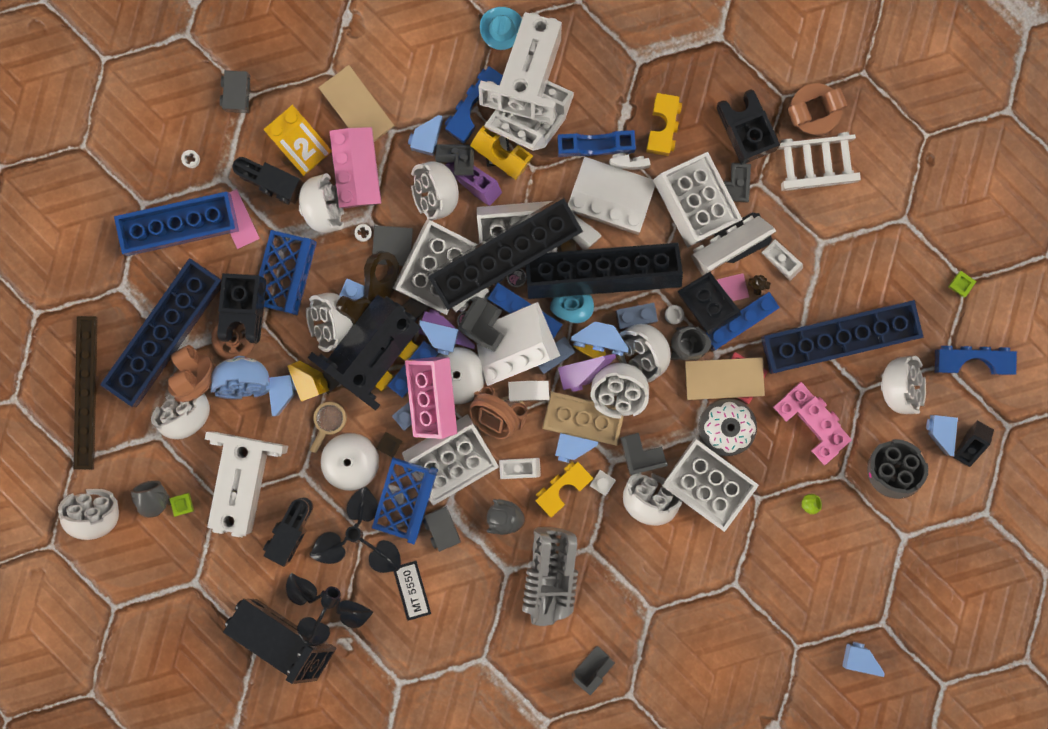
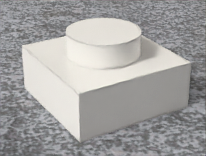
[589,470,616,496]

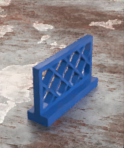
[259,230,317,316]
[372,457,438,545]

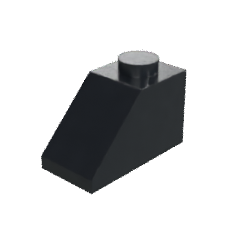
[953,420,994,467]

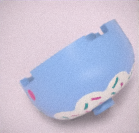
[211,356,270,399]

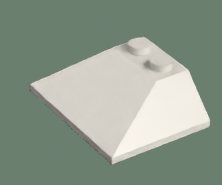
[484,81,574,151]

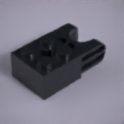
[717,89,780,165]
[232,157,304,205]
[217,273,267,344]
[263,497,313,567]

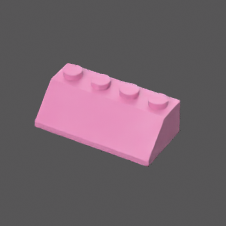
[330,127,381,209]
[405,357,457,439]

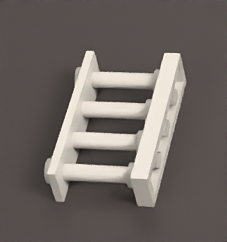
[777,132,861,191]

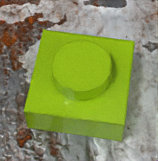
[948,271,977,298]
[169,493,194,517]

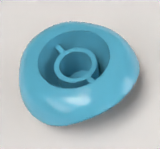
[480,7,522,50]
[550,295,594,323]

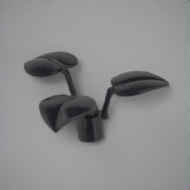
[310,487,401,573]
[286,573,373,646]

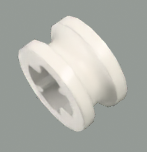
[181,150,200,168]
[355,224,372,242]

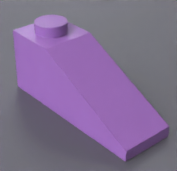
[445,162,502,206]
[419,309,475,350]
[558,354,616,392]

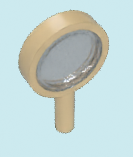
[310,402,347,453]

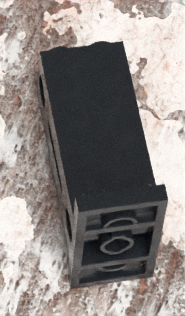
[307,295,421,411]
[223,599,337,684]

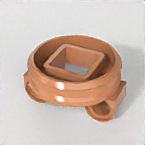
[787,83,848,136]
[168,345,216,402]
[469,384,528,439]

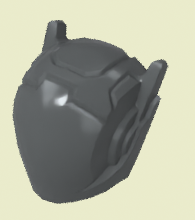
[670,326,711,360]
[130,481,171,518]
[486,499,525,535]

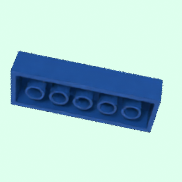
[114,191,239,256]

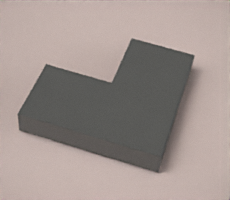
[435,144,474,175]
[723,163,751,203]

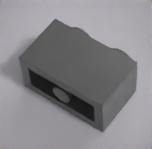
[220,70,251,113]
[423,506,461,552]

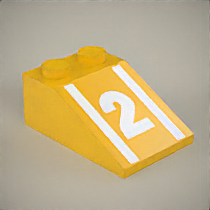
[263,104,332,176]

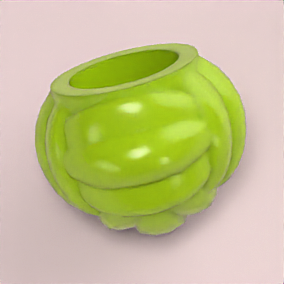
[802,494,822,514]

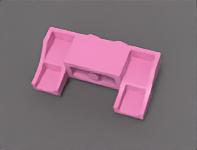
[773,382,852,465]

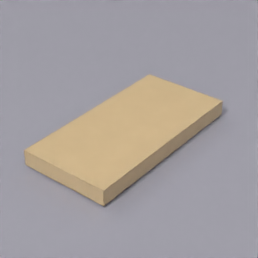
[318,65,395,142]
[685,357,765,400]
[542,392,624,446]

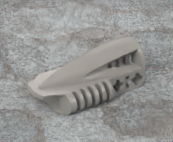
[522,527,578,626]

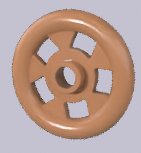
[211,322,254,360]

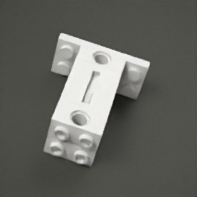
[478,12,562,125]
[205,431,288,538]

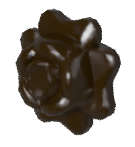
[748,275,771,295]

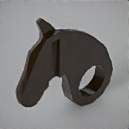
[336,251,399,325]

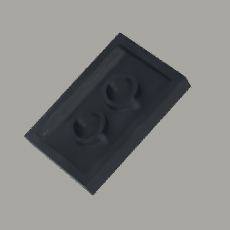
[678,272,741,335]

